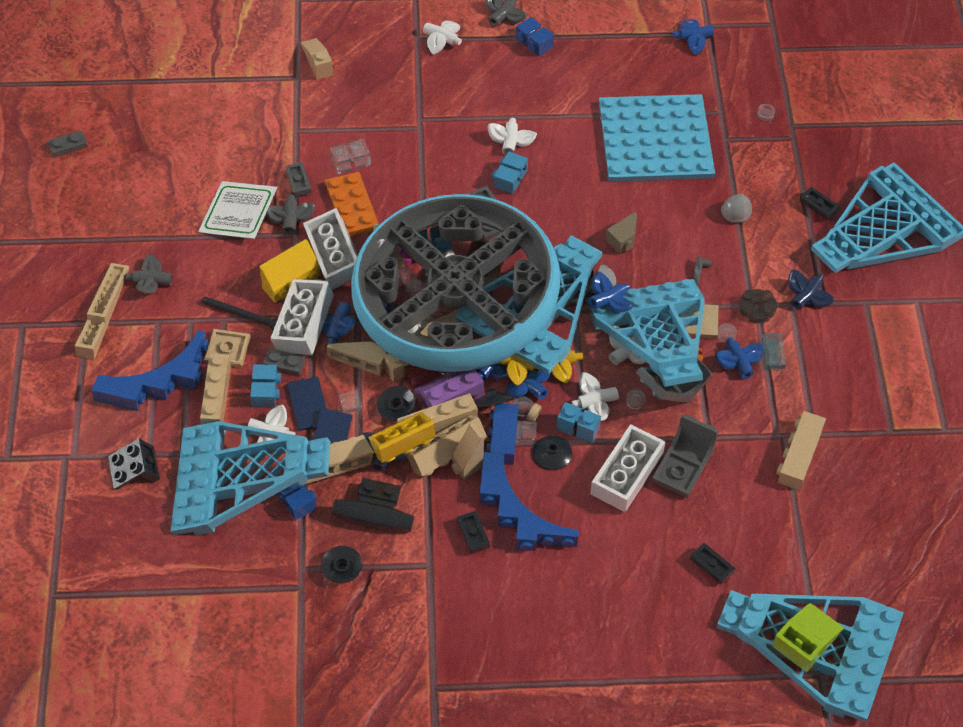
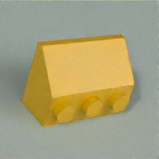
[259,239,321,303]
[368,412,436,463]

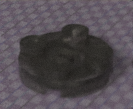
[739,289,777,324]

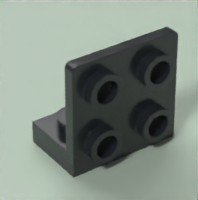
[108,438,160,490]

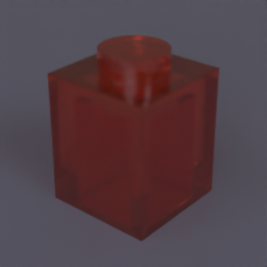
[404,364,435,391]

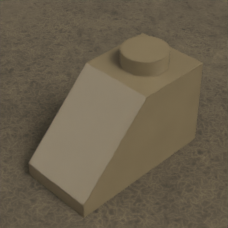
[606,212,637,254]

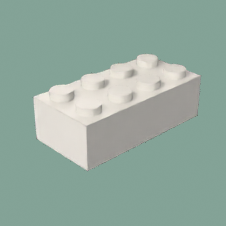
[303,208,358,290]
[271,279,334,355]
[590,424,665,512]

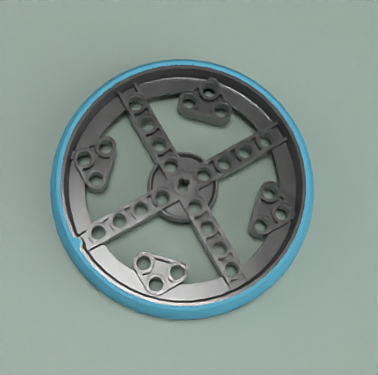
[351,194,560,372]

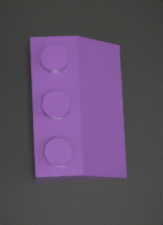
[414,369,484,408]

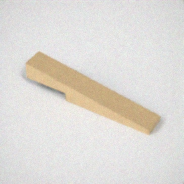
[75,263,129,360]

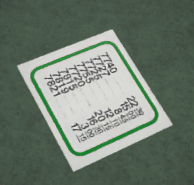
[198,181,277,239]

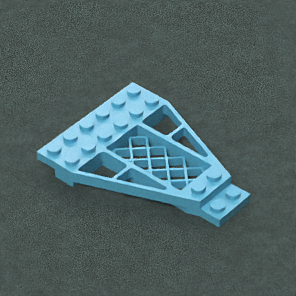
[811,163,963,273]
[454,235,602,374]
[586,279,705,387]
[171,421,330,536]
[716,590,904,723]

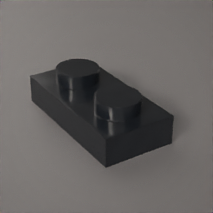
[799,187,840,220]
[457,511,490,554]
[690,543,735,585]

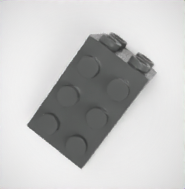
[636,359,712,402]
[652,415,718,499]

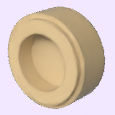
[526,403,542,423]

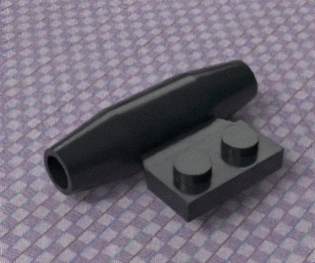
[332,478,414,532]

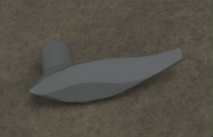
[693,255,711,286]

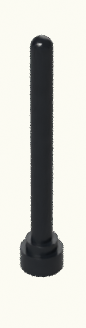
[202,297,279,331]

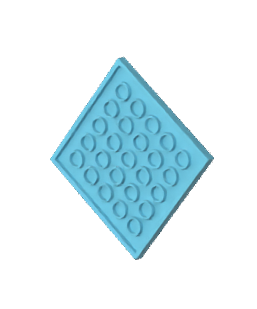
[599,94,715,182]

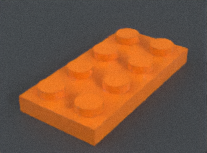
[325,172,379,237]

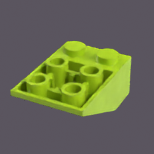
[772,603,844,672]

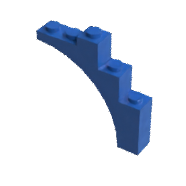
[91,330,208,411]
[480,452,579,551]

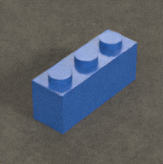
[487,403,518,465]

